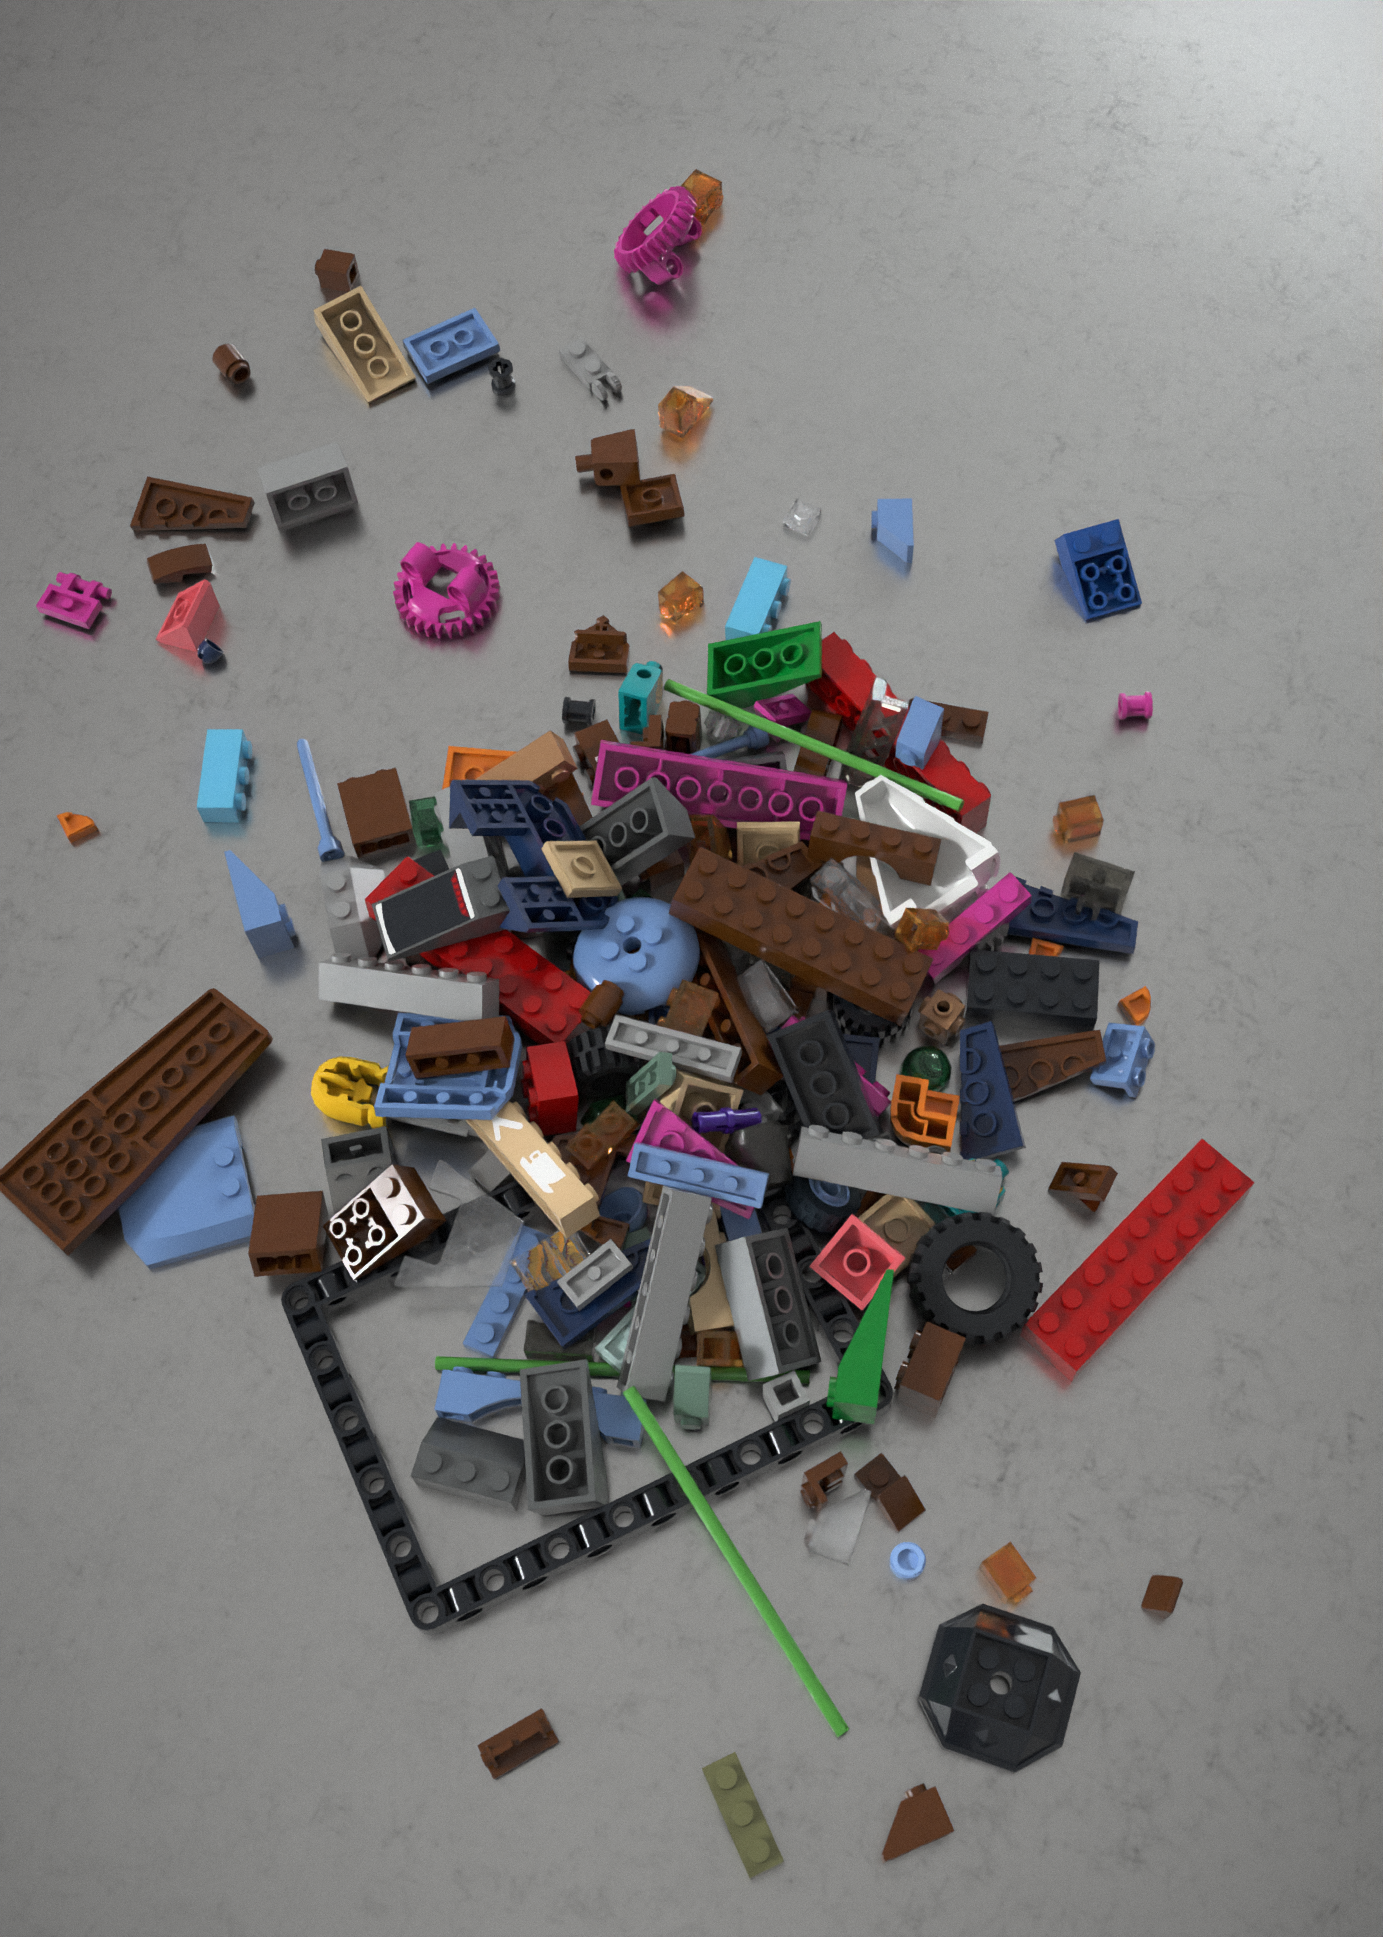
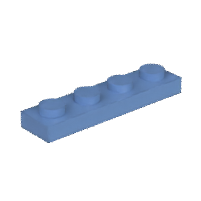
[627,1142,769,1209]
[463,1224,551,1358]

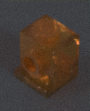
[658,571,704,622]
[894,908,949,952]

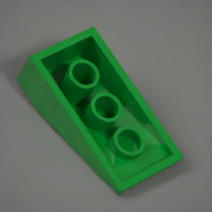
[707,621,822,709]
[827,1269,894,1424]

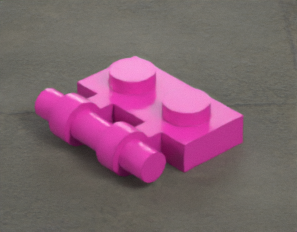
[36,572,112,629]

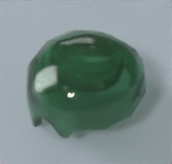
[899,1046,952,1092]

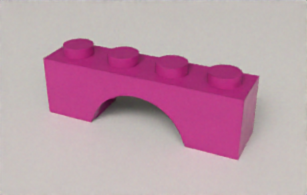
[918,872,1032,984]

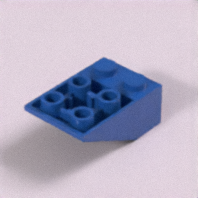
[1054,519,1142,620]

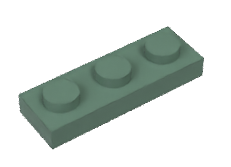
[626,1052,676,1115]

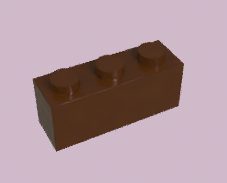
[405,1016,515,1078]

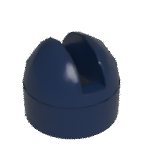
[197,638,224,664]

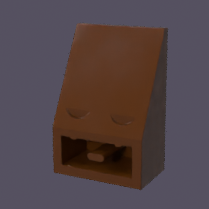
[323,1164,446,1280]

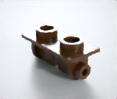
[477,1708,559,1779]

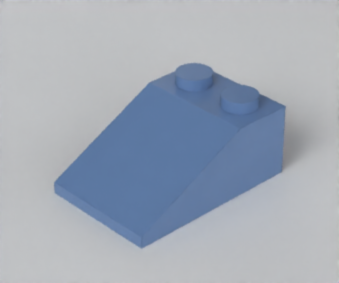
[224,850,297,959]

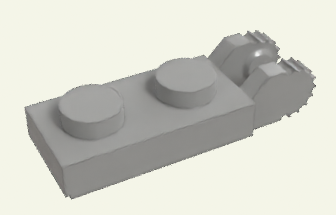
[559,337,623,401]

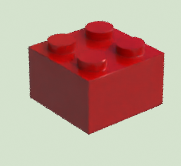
[521,1041,578,1136]

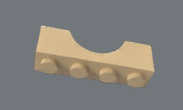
[688,1202,734,1335]

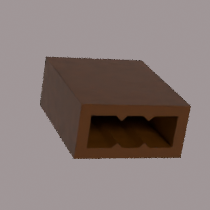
[337,768,417,859]
[248,1190,328,1277]

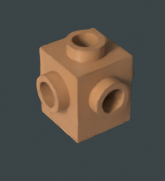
[918,989,966,1045]

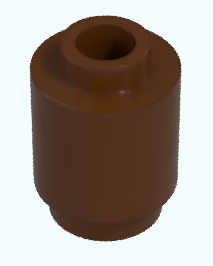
[212,343,251,384]
[579,980,625,1029]

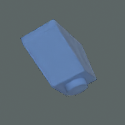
[871,498,914,563]
[895,696,944,770]

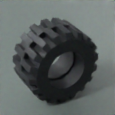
[566,1026,649,1096]

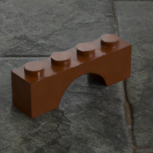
[808,811,942,886]

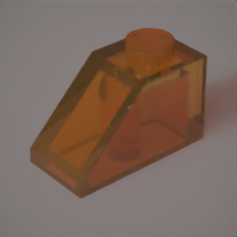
[687,814,733,865]

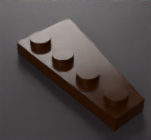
[130,476,255,531]
[999,1030,1106,1102]

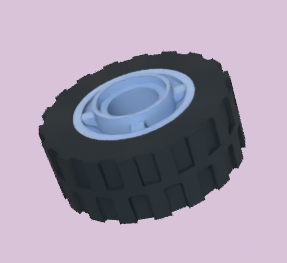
[784,1174,862,1233]

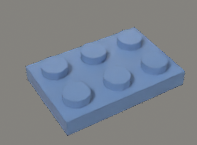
[402,308,500,384]

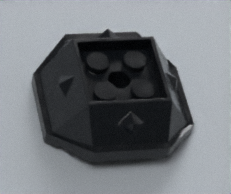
[918,1603,1081,1774]

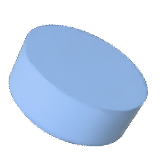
[890,1542,926,1580]

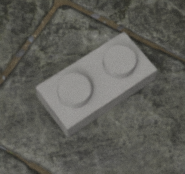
[557,1239,633,1311]

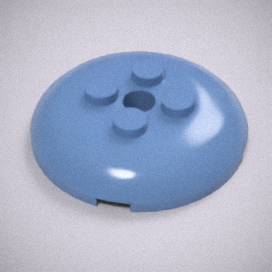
[573,897,700,1015]

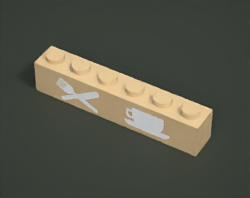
[465,1101,600,1239]

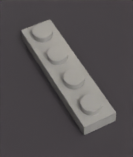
[605,1015,742,1083]

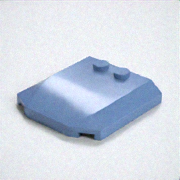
[374,1013,522,1120]
[119,1115,255,1270]

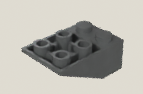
[321,1126,396,1215]

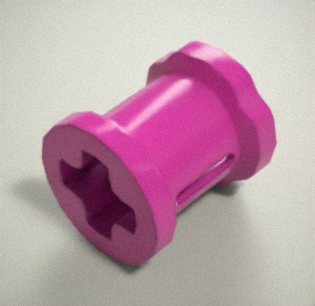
[1118,692,1153,720]

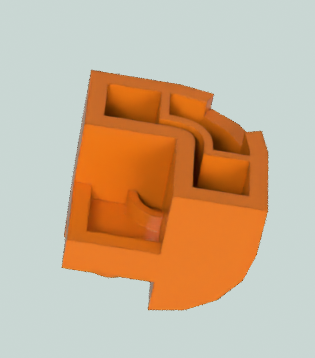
[890,1074,960,1152]

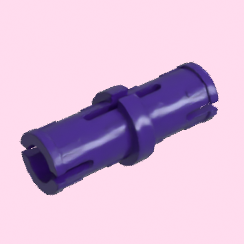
[691,1107,762,1134]

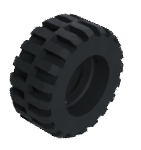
[907,1212,1043,1344]

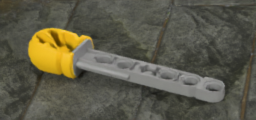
[311,1056,595,1144]

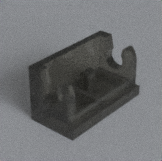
[523,1320,598,1362]

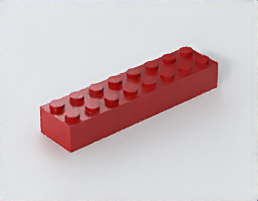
[806,632,991,833]
[365,856,591,1045]
[1020,1139,1255,1382]

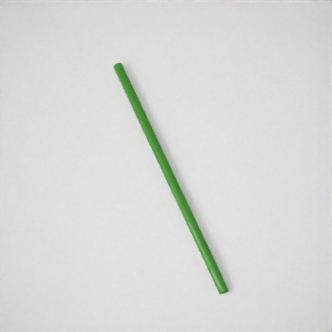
[664,679,964,812]
[435,1356,810,1384]
[623,1386,850,1737]

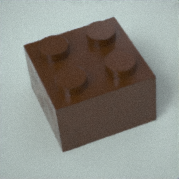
[894,1322,966,1418]

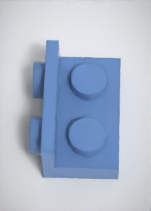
[1090,1022,1155,1097]

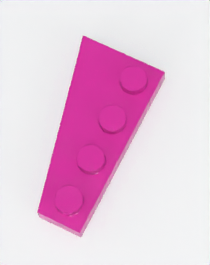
[626,1099,755,1219]

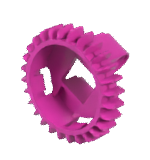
[614,186,702,285]
[393,542,500,640]

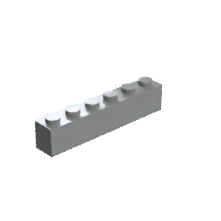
[319,953,499,1021]
[793,1125,1003,1216]
[617,1185,713,1402]

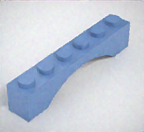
[434,1366,647,1448]

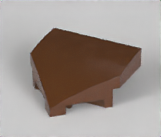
[568,615,630,673]

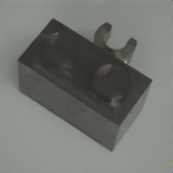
[1061,852,1135,921]

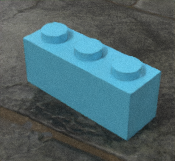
[725,557,791,640]
[197,729,252,823]

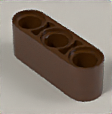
[794,709,843,777]

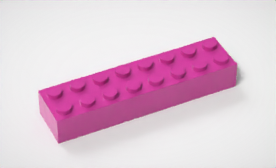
[591,740,847,840]

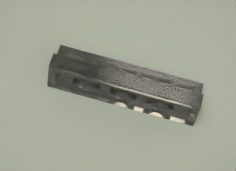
[839,677,909,787]

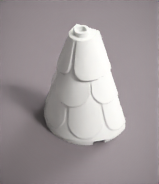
[855,775,1000,934]

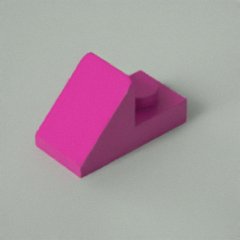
[754,693,812,743]

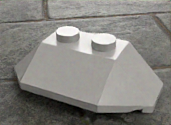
[320,856,386,959]

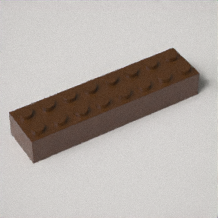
[669,847,933,1026]

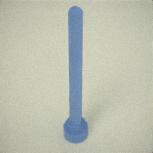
[691,726,769,758]
[297,739,344,862]

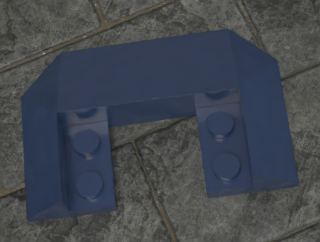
[449,780,618,933]

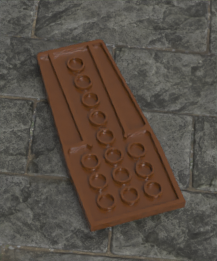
[0,988,273,1256]

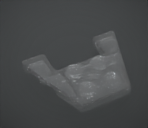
[394,1160,524,1287]

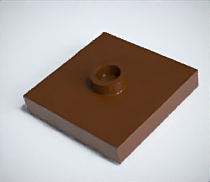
[620,474,685,527]

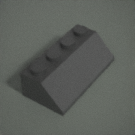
[580,777,695,885]
[715,1228,822,1381]

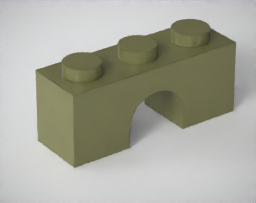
[702,1752,784,1881]

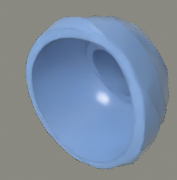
[599,1187,648,1233]

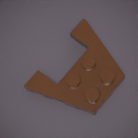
[553,1132,638,1251]

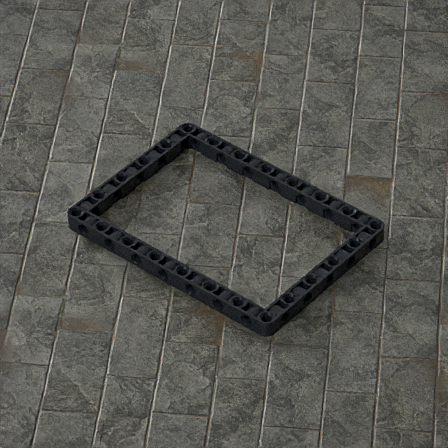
[281,1103,893,1636]

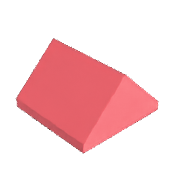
[155,579,220,652]
[809,1214,906,1310]

